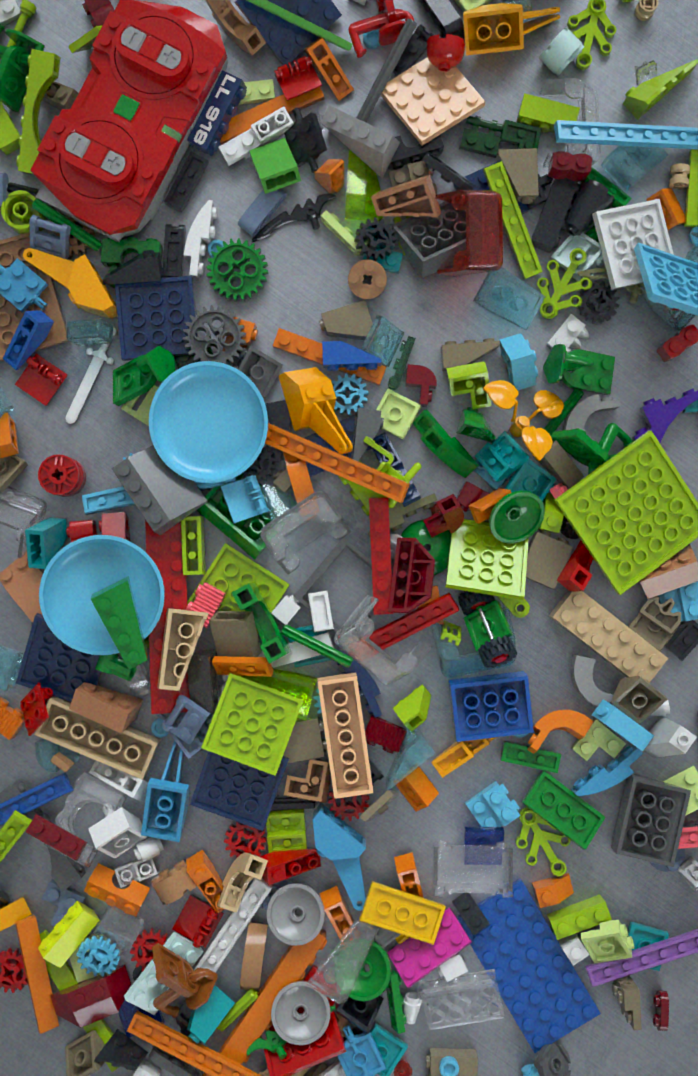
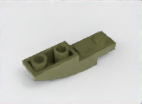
[368,493,437,538]

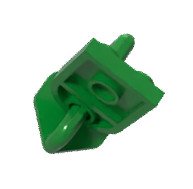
[0,24,45,112]
[543,344,615,395]
[113,346,175,406]
[551,423,634,475]

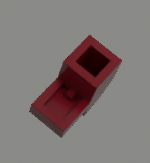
[405,364,437,407]
[423,494,464,538]

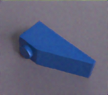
[3,310,54,370]

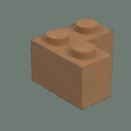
[284,759,331,803]

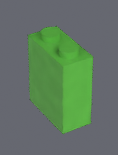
[249,138,301,194]

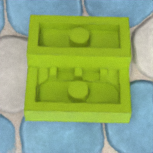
[266,809,307,853]

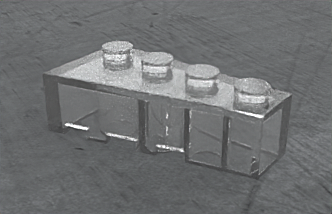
[306,919,379,1004]

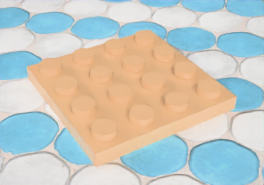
[381,57,485,146]

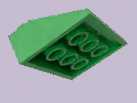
[197,473,295,560]

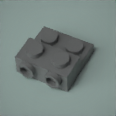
[232,345,283,398]

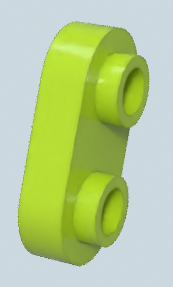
[497,596,530,618]

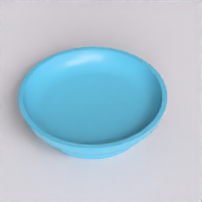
[149,361,268,483]
[39,535,165,655]

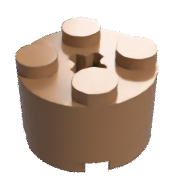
[348,260,387,299]
[151,860,197,905]

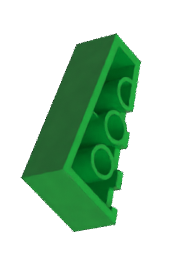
[91,576,148,670]

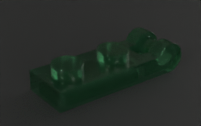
[388,336,416,390]

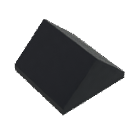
[335,992,384,1034]

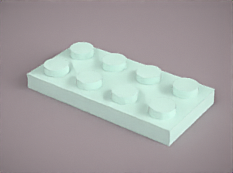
[124,932,204,1015]

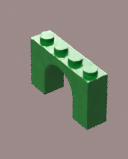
[231,583,291,664]

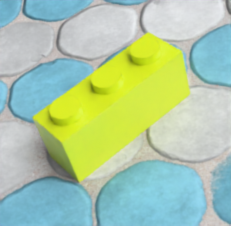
[38,900,100,968]

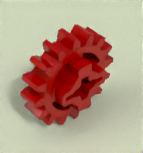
[328,786,369,821]
[224,822,266,858]
[130,928,168,972]
[0,948,28,993]

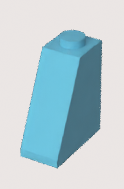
[592,699,654,751]

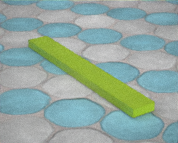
[39,929,118,1072]

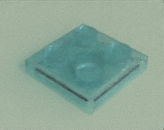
[361,315,404,367]

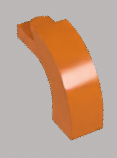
[283,452,320,518]
[527,710,594,754]

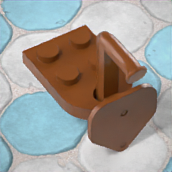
[152,943,218,1018]

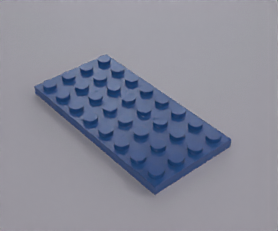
[456,878,601,1053]

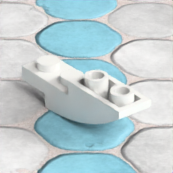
[218,107,294,166]
[184,200,217,281]

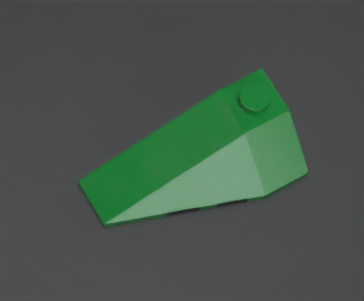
[456,407,496,443]

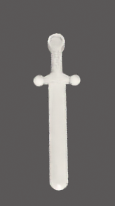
[65,326,118,424]

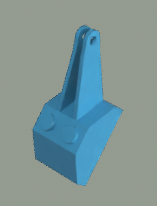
[141,740,190,842]
[313,803,366,911]

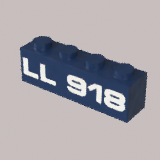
[187,70,247,156]

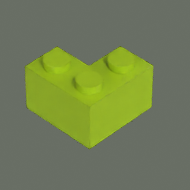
[446,361,492,409]

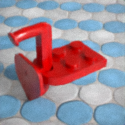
[348,0,414,58]

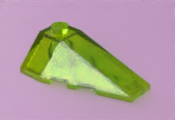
[345,149,383,221]
[240,669,317,721]

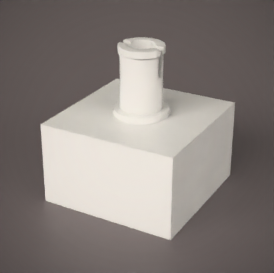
[88,804,147,858]

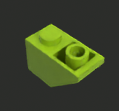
[393,684,431,732]

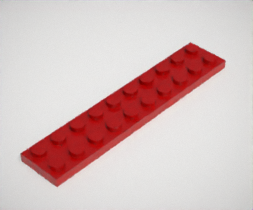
[145,519,191,714]

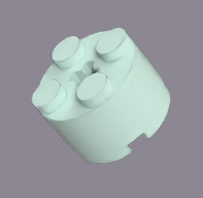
[539,27,584,76]

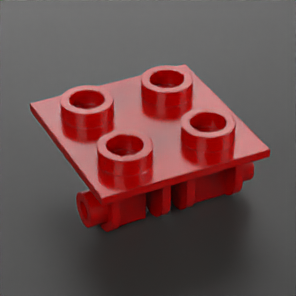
[274,55,322,101]
[15,353,68,406]
[20,683,53,736]
[172,895,224,948]

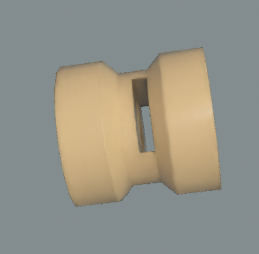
[635,0,659,21]
[669,163,690,189]

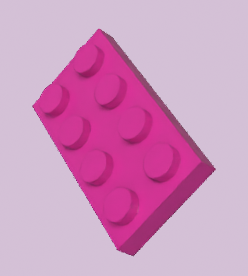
[387,907,472,988]

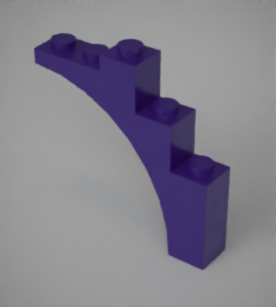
[631,388,698,443]

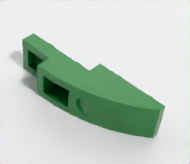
[413,409,479,478]

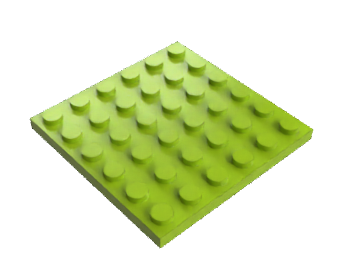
[555,431,698,595]

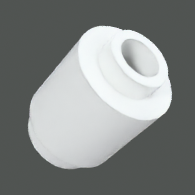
[133,837,164,862]

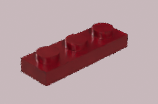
[25,814,87,860]

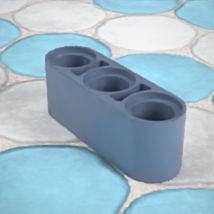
[238,189,287,237]

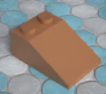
[0,551,45,623]

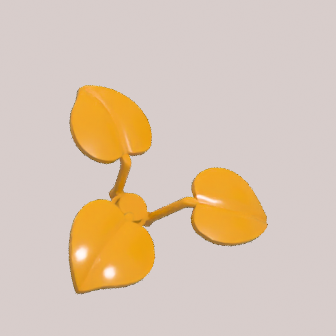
[483,380,564,461]

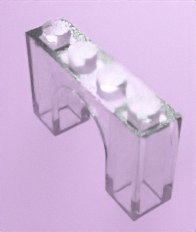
[44,772,128,867]

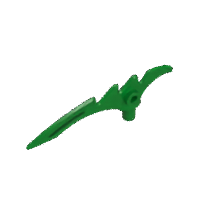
[246,1006,335,1059]

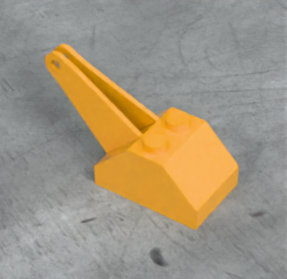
[463,3,560,56]
[23,248,117,319]
[279,367,353,454]

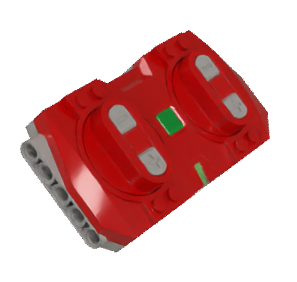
[30,0,228,242]

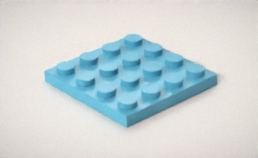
[634,242,698,316]

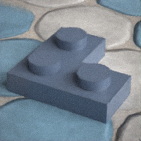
[41,879,86,926]

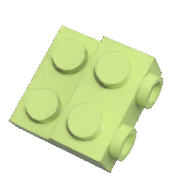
[581,920,634,964]

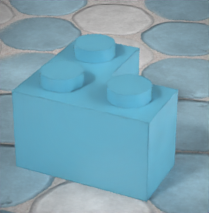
[499,333,538,390]

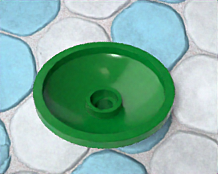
[489,490,545,543]
[401,519,451,575]
[335,938,391,1001]

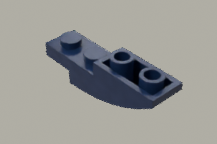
[371,432,421,507]
[336,648,382,718]

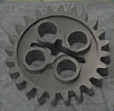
[183,305,246,364]

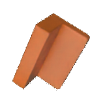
[646,188,685,231]
[469,488,511,524]
[393,763,439,812]

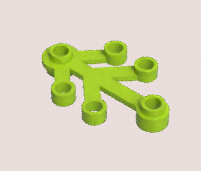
[567,0,617,70]
[537,248,592,319]
[515,807,571,876]

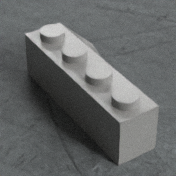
[321,105,400,178]

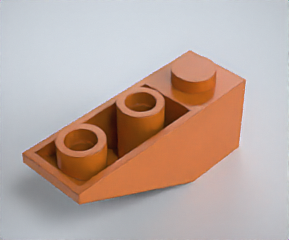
[314,159,344,194]
[186,849,224,913]

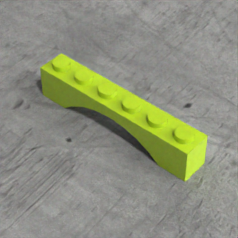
[16,49,61,174]

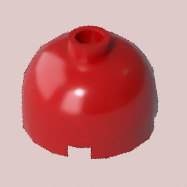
[427,34,465,72]

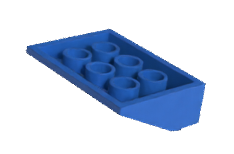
[448,671,534,742]

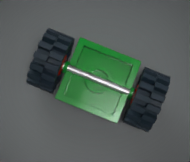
[458,591,517,668]

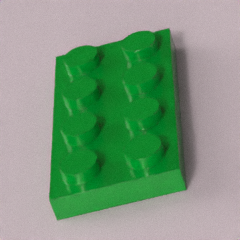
[521,771,606,850]

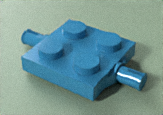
[0,258,48,313]
[337,1025,386,1076]

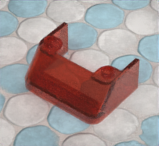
[435,190,503,277]

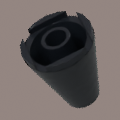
[565,180,615,236]

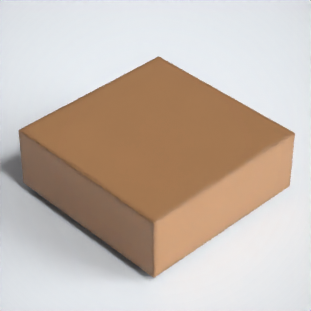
[50,752,75,772]

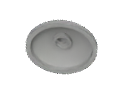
[267,883,325,946]
[271,981,330,1045]

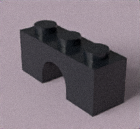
[388,135,444,170]

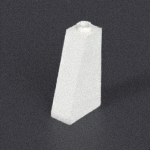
[644,716,697,758]

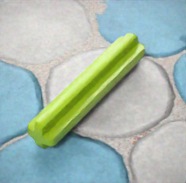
[216,988,258,1032]

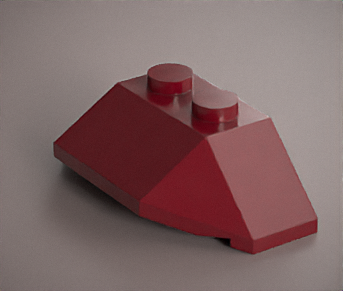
[388,538,435,613]
[50,964,131,1028]

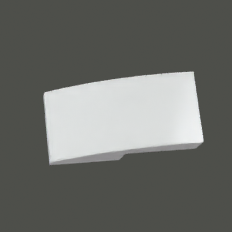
[114,858,158,888]

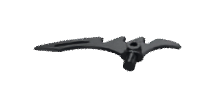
[252,193,337,242]

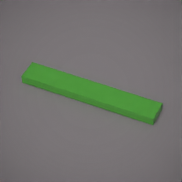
[246,0,353,51]

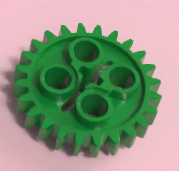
[206,238,269,302]

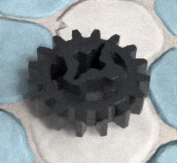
[354,217,397,261]
[577,281,620,324]
[241,445,276,484]

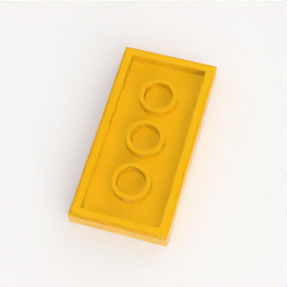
[359,881,446,945]

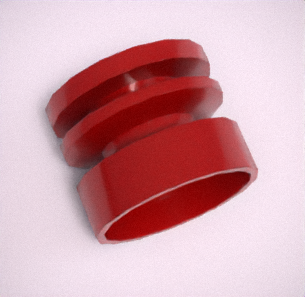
[38,455,86,497]

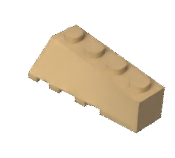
[157,608,208,691]

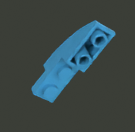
[571,745,643,796]

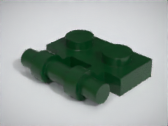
[459,116,503,158]

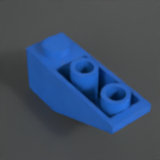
[322,341,381,371]

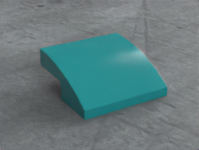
[475,431,530,482]

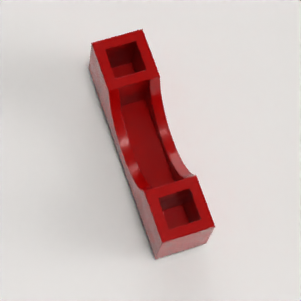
[556,540,594,592]

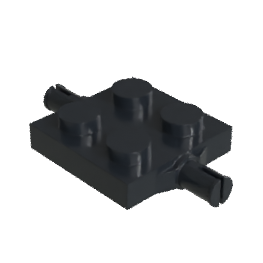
[284,108,327,173]

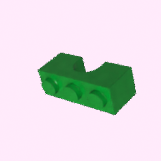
[101,237,163,267]

